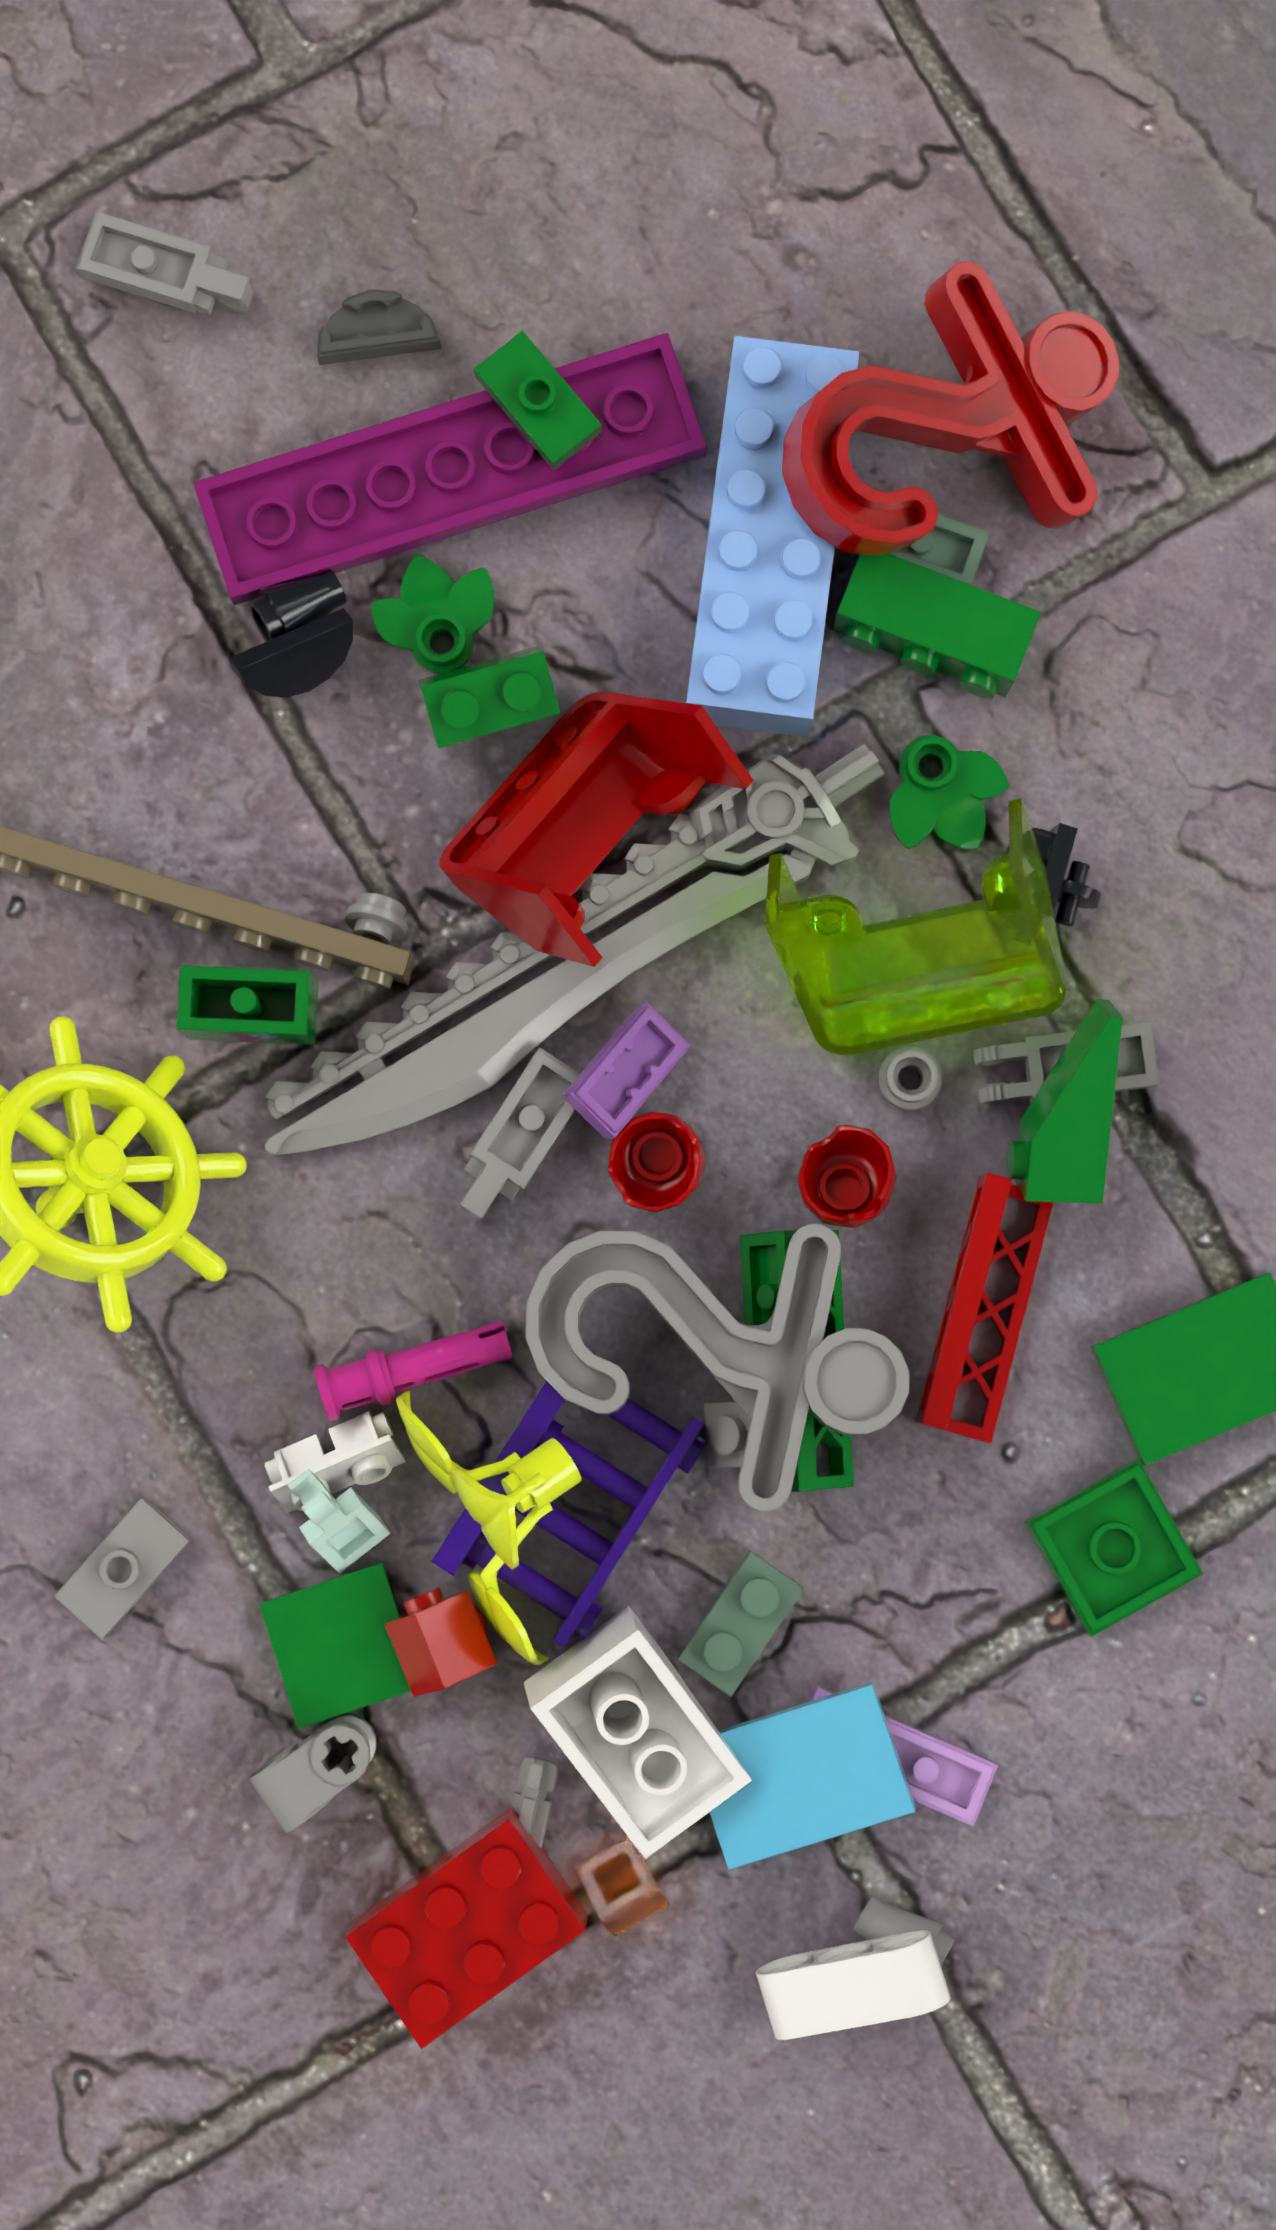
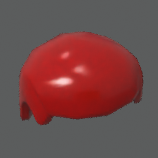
[608,1112,705,1213]
[797,1125,897,1228]

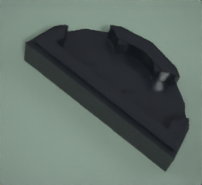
[230,608,353,698]

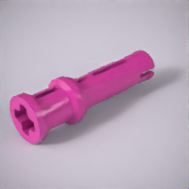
[314,1320,513,1422]

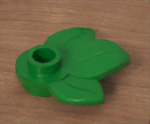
[371,554,494,674]
[889,735,1009,850]

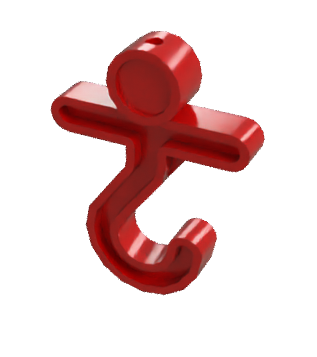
[782,261,1119,556]

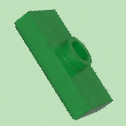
[474,330,602,471]

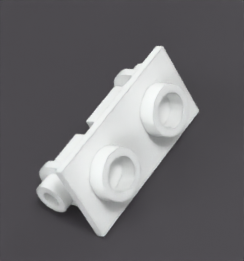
[264,1411,406,1513]

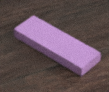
[811,1685,998,1826]

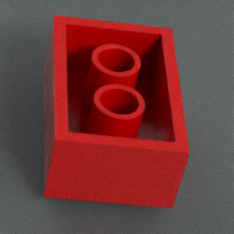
[345,1807,588,2049]

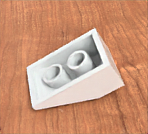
[523,1605,752,1859]

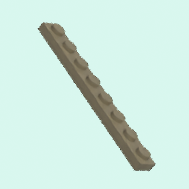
[0,826,416,990]

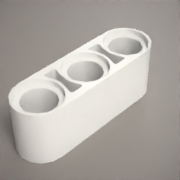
[755,1930,951,2040]

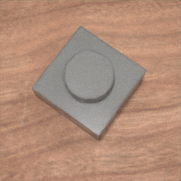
[704,1401,751,1468]

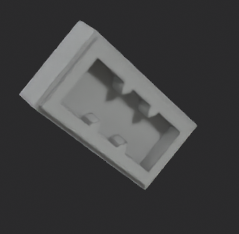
[54,1497,192,1640]

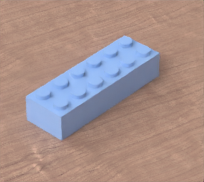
[686,336,859,737]

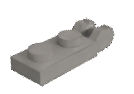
[973,1022,1160,1104]

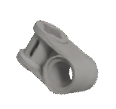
[248,1714,377,1833]

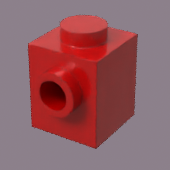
[385,1587,497,1697]

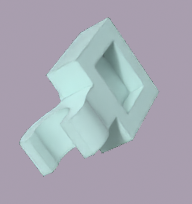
[288,1469,391,1573]

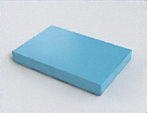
[709,1681,916,1870]

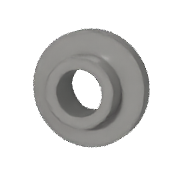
[344,893,408,945]
[878,1046,942,1110]

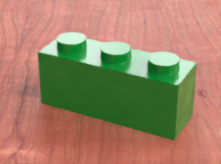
[832,553,1041,698]

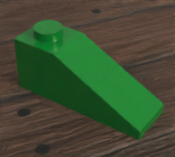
[1007,999,1123,1204]

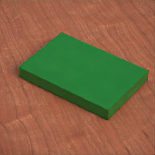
[1091,1273,1276,1465]

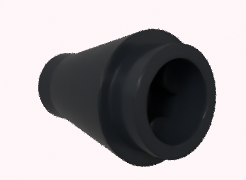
[248,569,347,642]

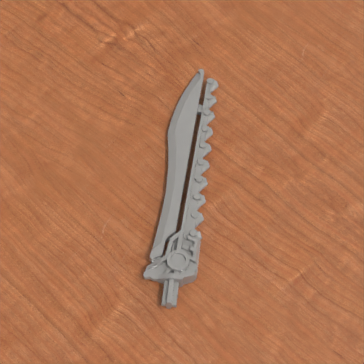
[265,744,884,1156]

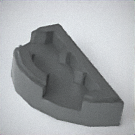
[317,290,441,365]

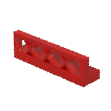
[915,1173,1054,1443]

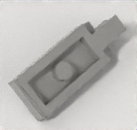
[75,212,255,315]
[458,1047,580,1220]

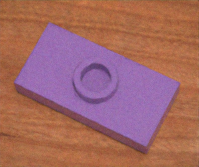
[562,1002,691,1140]

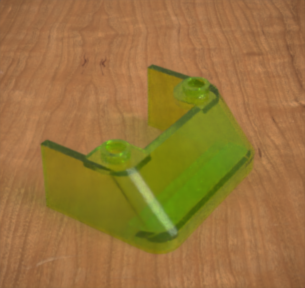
[765,798,1066,1055]

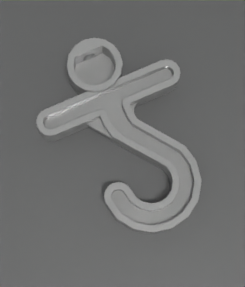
[526,1224,909,1511]

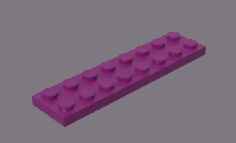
[193,333,707,605]

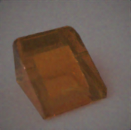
[575,1837,669,1936]

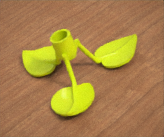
[396,1391,582,1665]

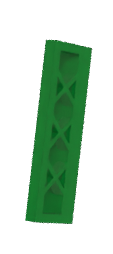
[740,1230,854,1492]

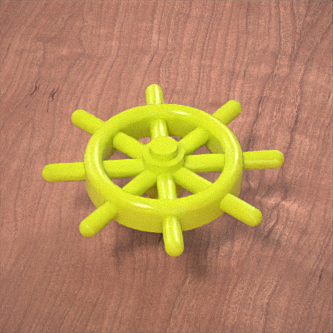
[0,1016,247,1333]

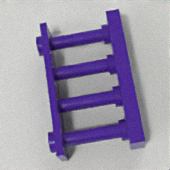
[431,1351,708,1647]

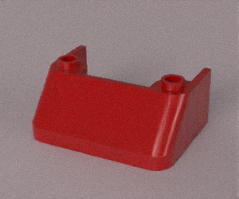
[439,691,753,967]

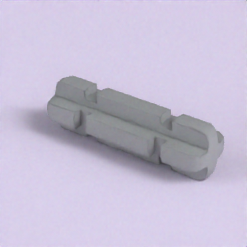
[512,1757,559,1849]

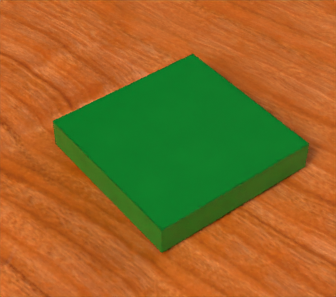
[1024,1459,1203,1637]
[259,1561,411,1729]

